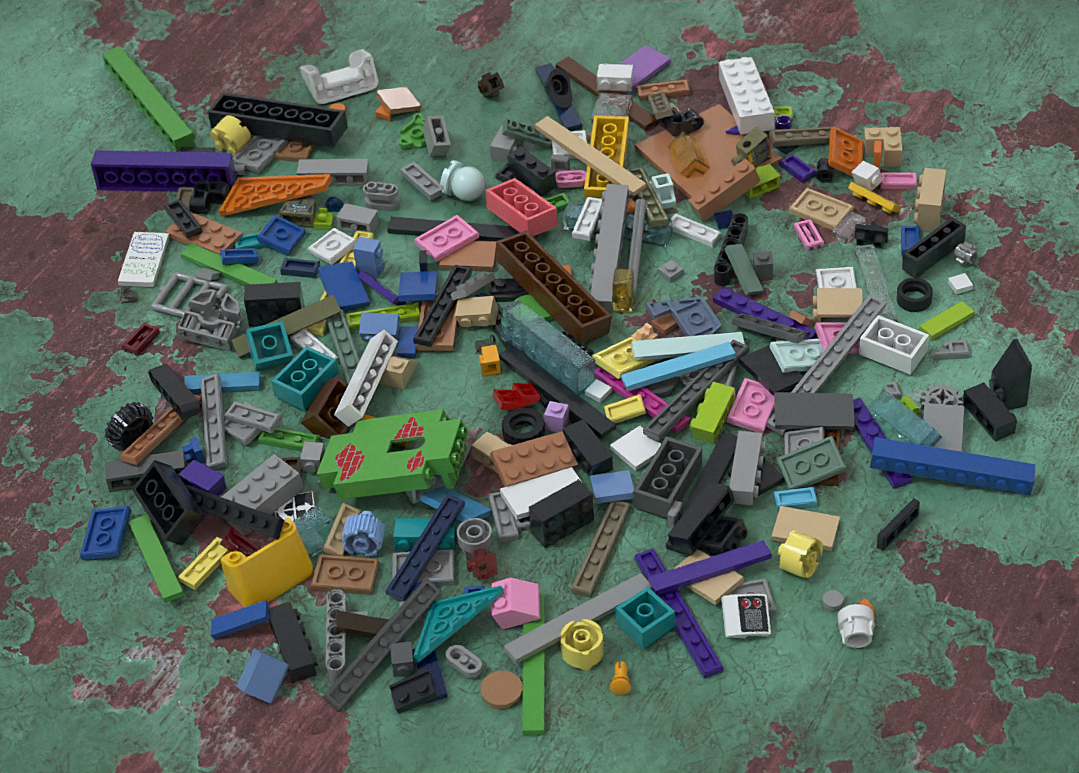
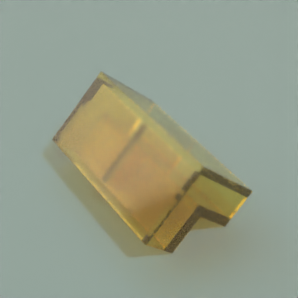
[668,131,710,178]

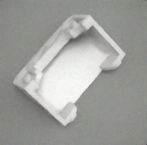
[300,49,378,104]

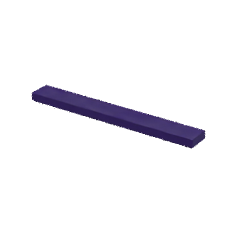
[634,548,723,679]

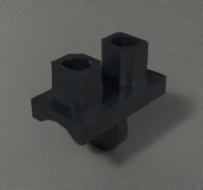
[855,219,889,248]

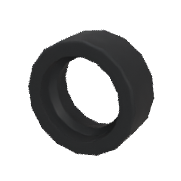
[897,278,932,312]

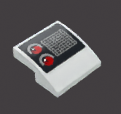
[721,594,771,638]

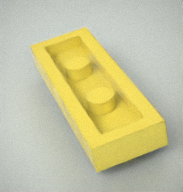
[178,537,230,590]

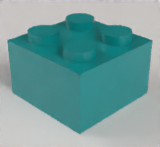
[245,321,293,371]
[615,587,675,649]

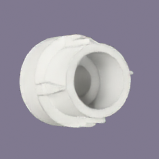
[838,604,875,648]

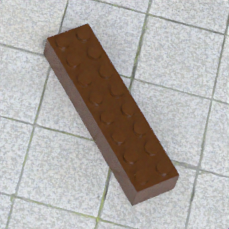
[494,231,612,343]

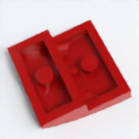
[493,383,540,410]

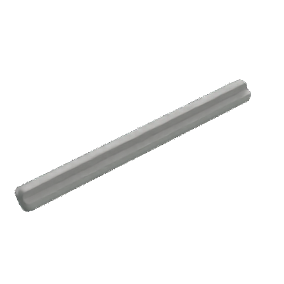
[626,199,646,294]

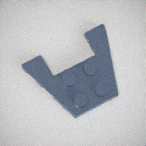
[645,297,722,337]

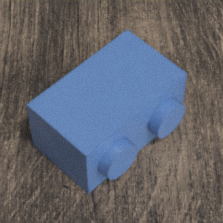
[353,237,385,279]
[359,312,401,342]

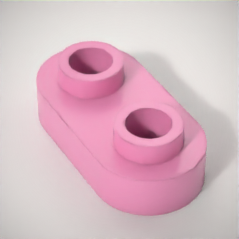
[556,170,586,188]

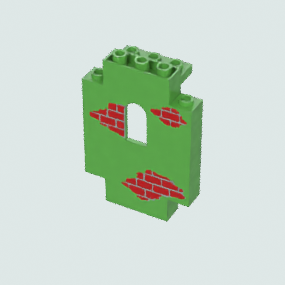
[317,409,468,499]

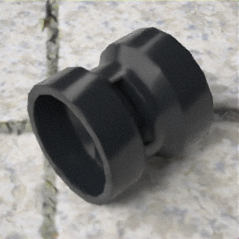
[816,158,834,183]

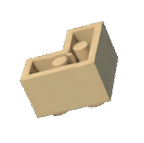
[864,127,903,167]

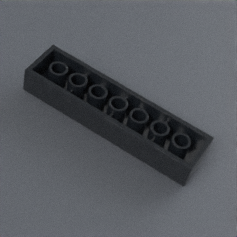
[207,92,348,147]

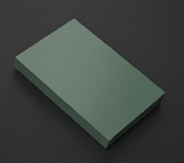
[777,436,847,490]

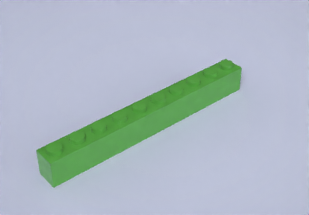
[102,46,195,152]

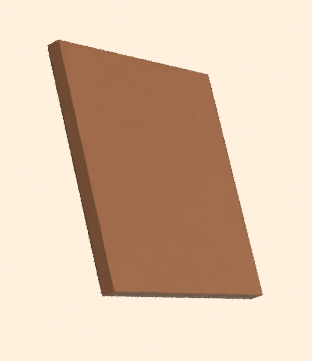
[635,104,782,199]

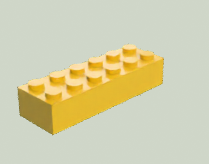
[584,116,629,202]

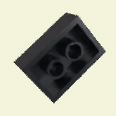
[244,282,305,327]
[529,479,594,548]

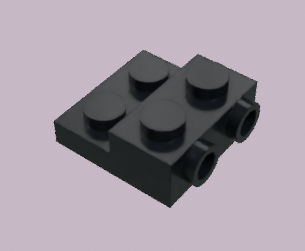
[698,516,748,556]

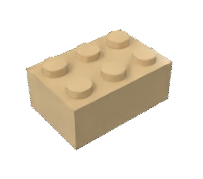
[914,168,946,232]

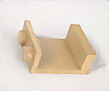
[813,288,863,323]

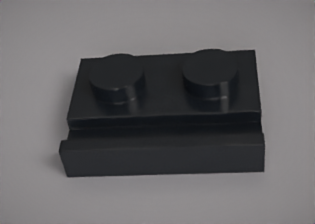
[491,278,528,302]
[389,669,438,714]

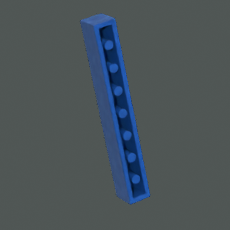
[870,437,1035,495]

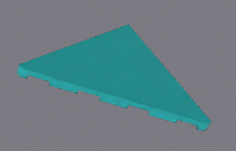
[413,586,504,663]

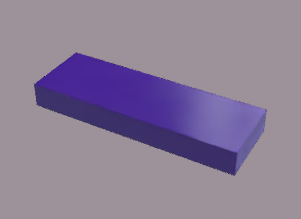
[358,270,406,306]

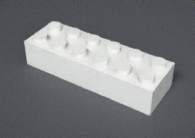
[719,57,775,135]

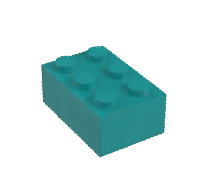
[271,346,339,411]

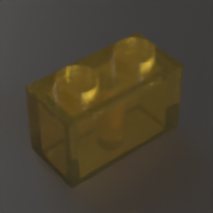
[612,268,635,312]

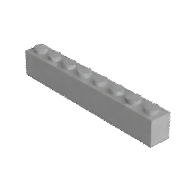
[589,184,630,312]

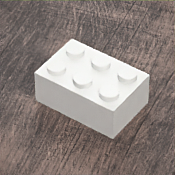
[859,315,929,375]

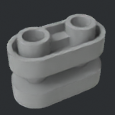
[363,182,400,211]

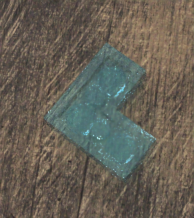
[293,505,330,558]

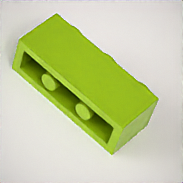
[690,382,736,444]

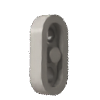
[446,645,483,678]

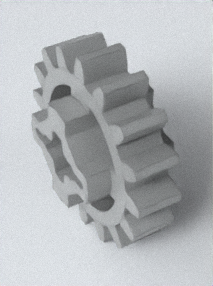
[920,383,963,410]

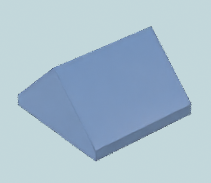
[236,648,290,704]

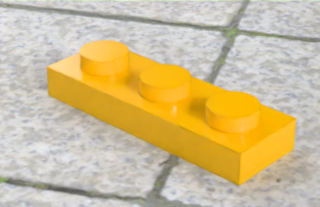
[848,182,901,214]

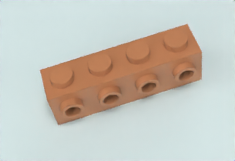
[688,159,760,223]

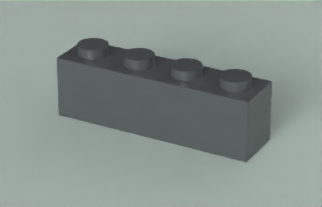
[105,450,186,492]

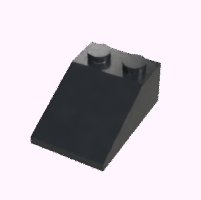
[989,339,1032,410]

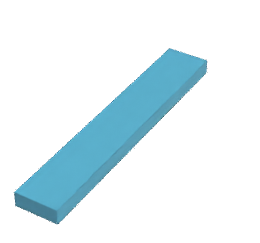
[621,342,736,391]

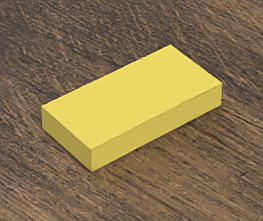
[604,394,646,424]

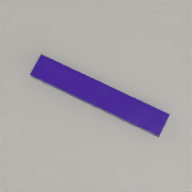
[648,540,772,595]

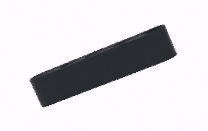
[714,213,748,286]
[148,363,201,420]

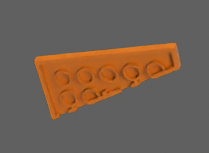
[218,174,333,217]

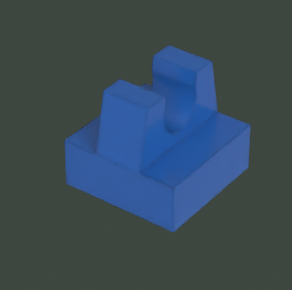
[182,437,205,463]

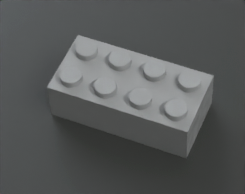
[221,454,304,536]

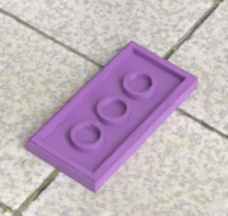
[619,45,671,96]

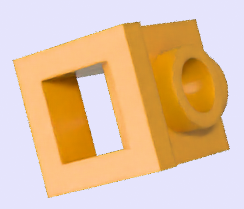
[479,345,501,377]

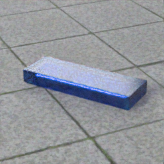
[412,648,448,703]

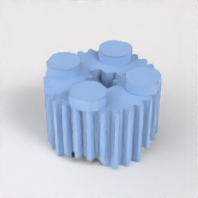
[342,511,385,558]

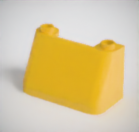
[220,517,313,608]

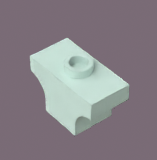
[650,173,676,209]

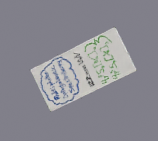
[118,232,170,287]

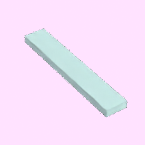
[631,332,745,361]

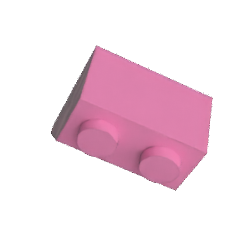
[492,578,540,630]

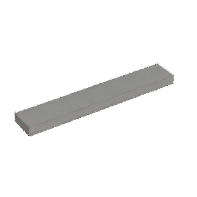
[200,373,228,470]

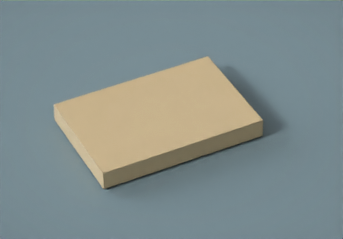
[789,188,854,231]
[771,506,840,552]
[674,549,744,605]

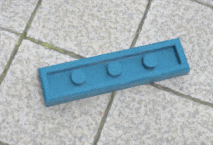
[184,372,261,394]

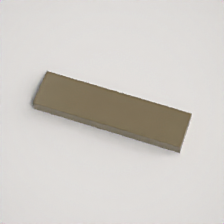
[647,91,673,120]
[769,126,836,147]

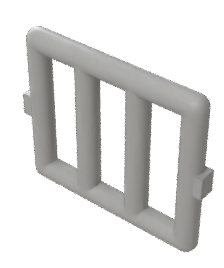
[151,272,229,317]

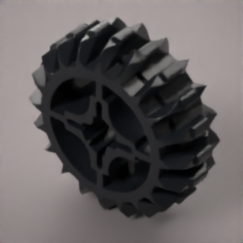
[105,402,154,451]

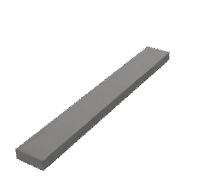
[504,573,653,664]

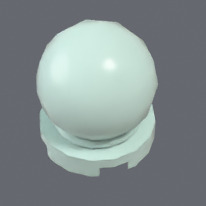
[440,160,486,202]

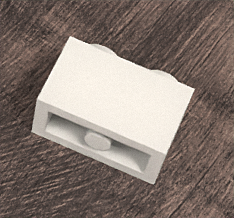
[597,64,633,91]

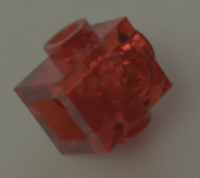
[467,549,498,580]

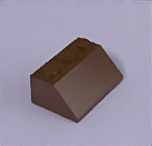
[300,376,349,439]

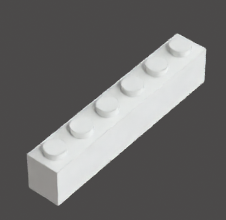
[334,330,398,427]

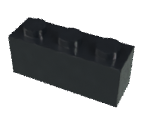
[507,147,556,196]
[963,382,1017,441]
[563,420,613,476]

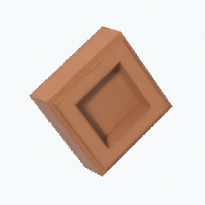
[789,310,815,327]

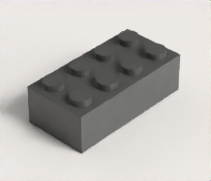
[633,437,703,518]

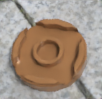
[481,671,523,709]

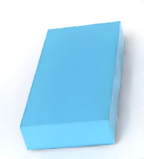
[774,487,817,511]

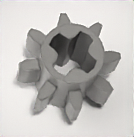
[954,242,978,266]

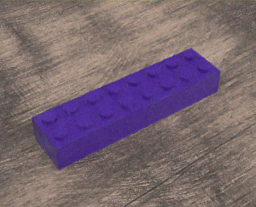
[91,150,237,192]

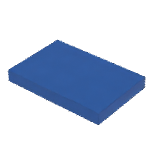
[317,261,370,310]
[398,271,438,302]
[80,506,131,560]

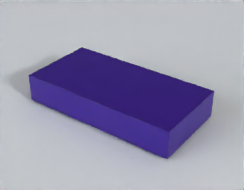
[779,154,816,183]

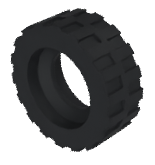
[502,407,545,445]

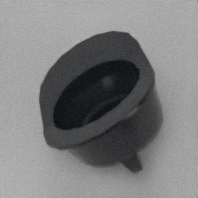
[544,68,573,108]

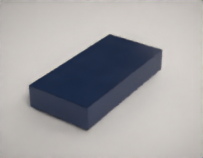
[280,258,320,278]

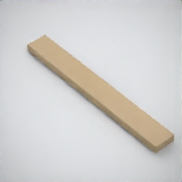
[535,116,646,197]

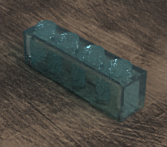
[868,389,942,447]

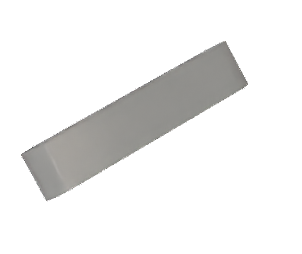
[326,589,348,683]

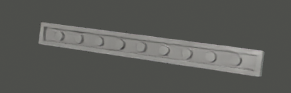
[766,294,886,436]

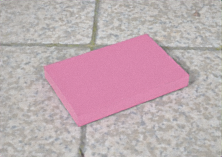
[414,215,479,262]
[726,378,774,434]

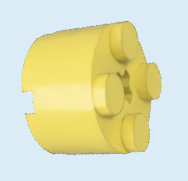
[210,115,251,157]
[778,530,823,578]
[561,619,604,671]

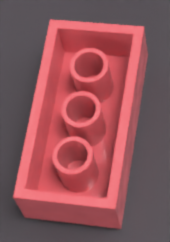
[486,178,557,237]

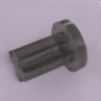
[475,335,497,352]

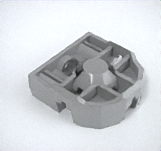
[177,289,242,351]

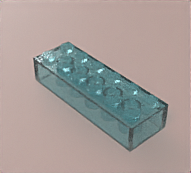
[500,300,595,395]

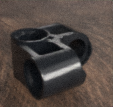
[658,107,704,137]
[189,180,230,212]

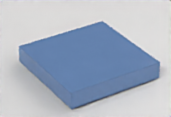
[590,470,634,504]

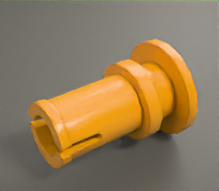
[610,661,631,695]

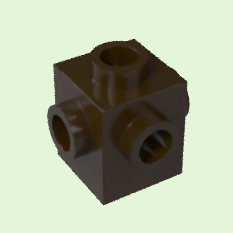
[477,72,505,98]

